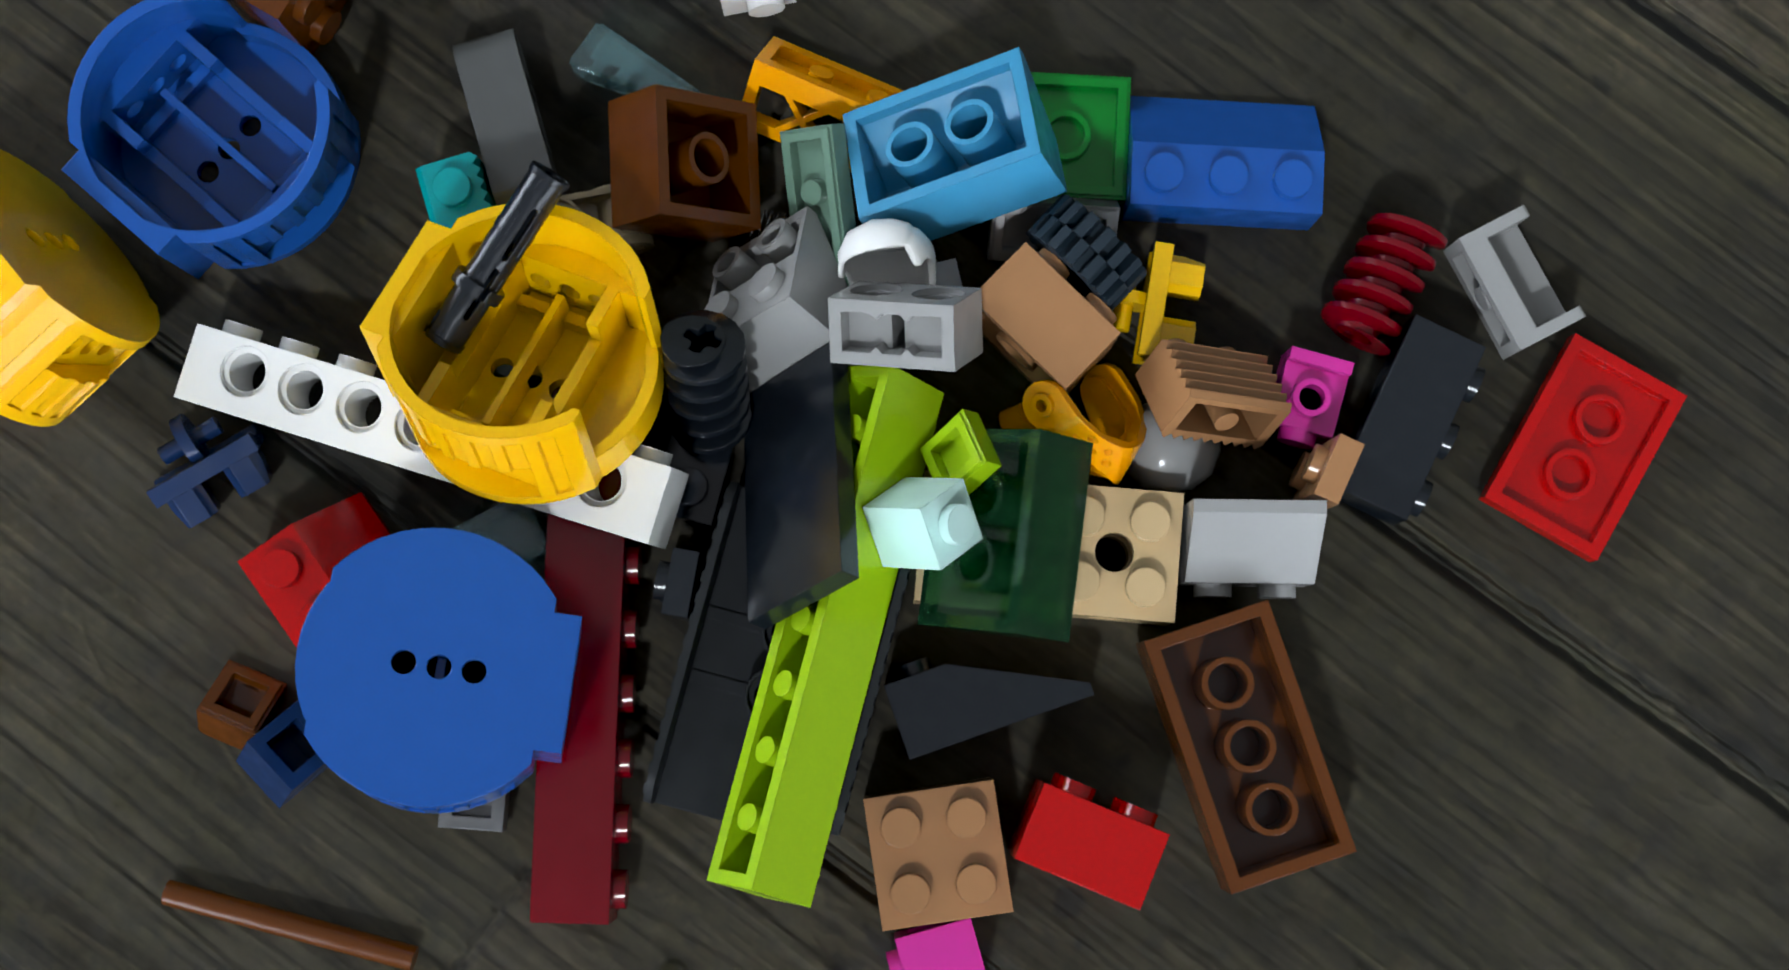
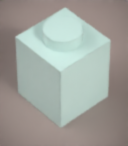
[862,477,983,570]

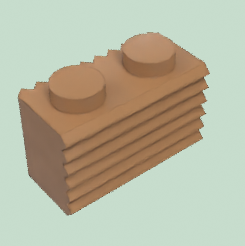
[1135,338,1292,449]

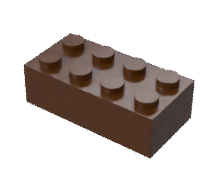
[1136,600,1357,895]

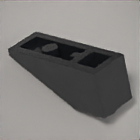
[884,657,1094,760]

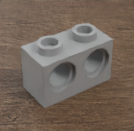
[828,281,983,372]

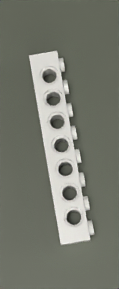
[173,319,689,549]

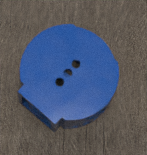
[61,0,361,279]
[295,528,582,814]

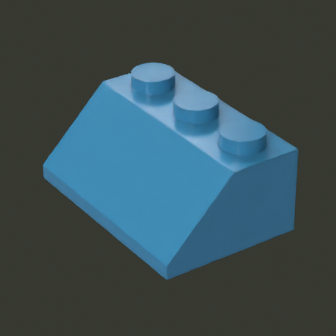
[842,47,1067,241]

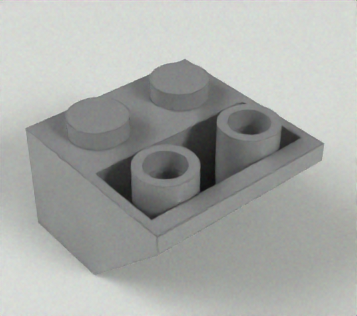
[704,206,848,393]

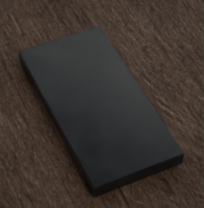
[744,343,859,629]

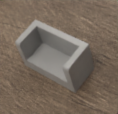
[1443,205,1586,360]

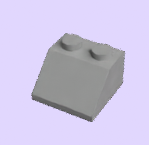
[1178,499,1327,599]

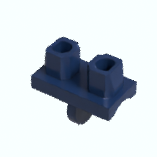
[146,414,273,529]

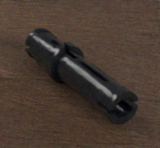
[423,161,570,354]

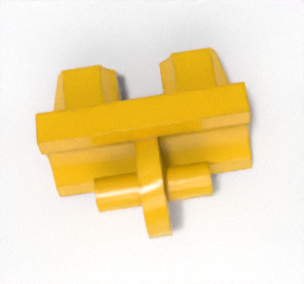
[1113,241,1206,365]

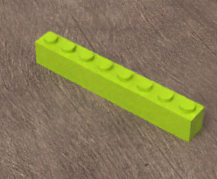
[706,365,944,908]

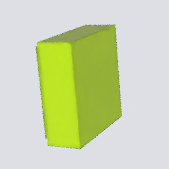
[920,409,1002,495]

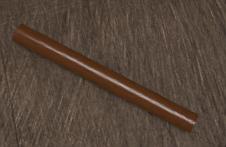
[161,879,419,970]

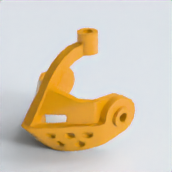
[999,363,1147,485]

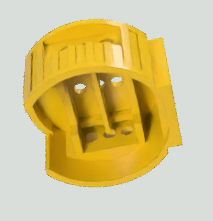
[0,149,160,427]
[360,204,664,504]

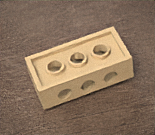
[913,471,1184,626]

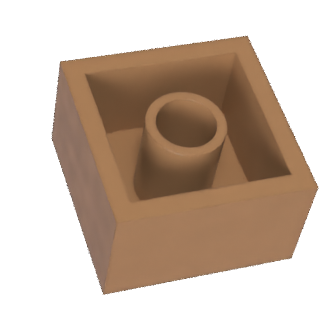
[980,242,1121,394]
[863,777,1014,932]

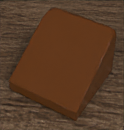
[196,659,287,750]

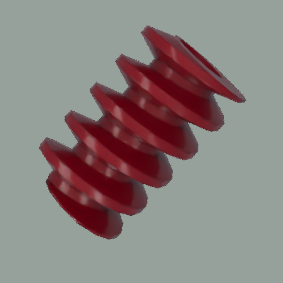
[1321,213,1448,356]

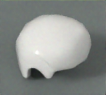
[837,218,937,286]

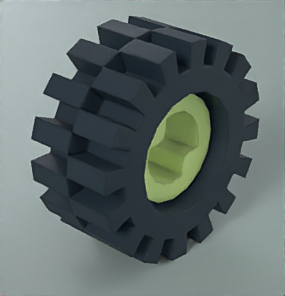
[1026,194,1147,311]

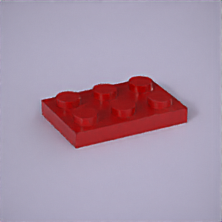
[1478,333,1687,562]

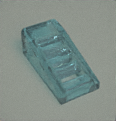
[569,23,700,95]

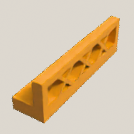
[742,36,904,172]

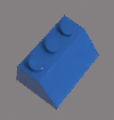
[1122,96,1325,231]

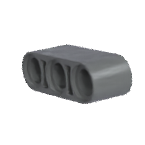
[452,28,558,205]

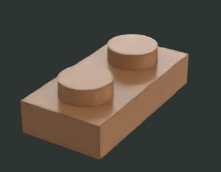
[1289,434,1365,509]

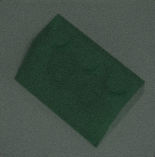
[917,429,1093,642]

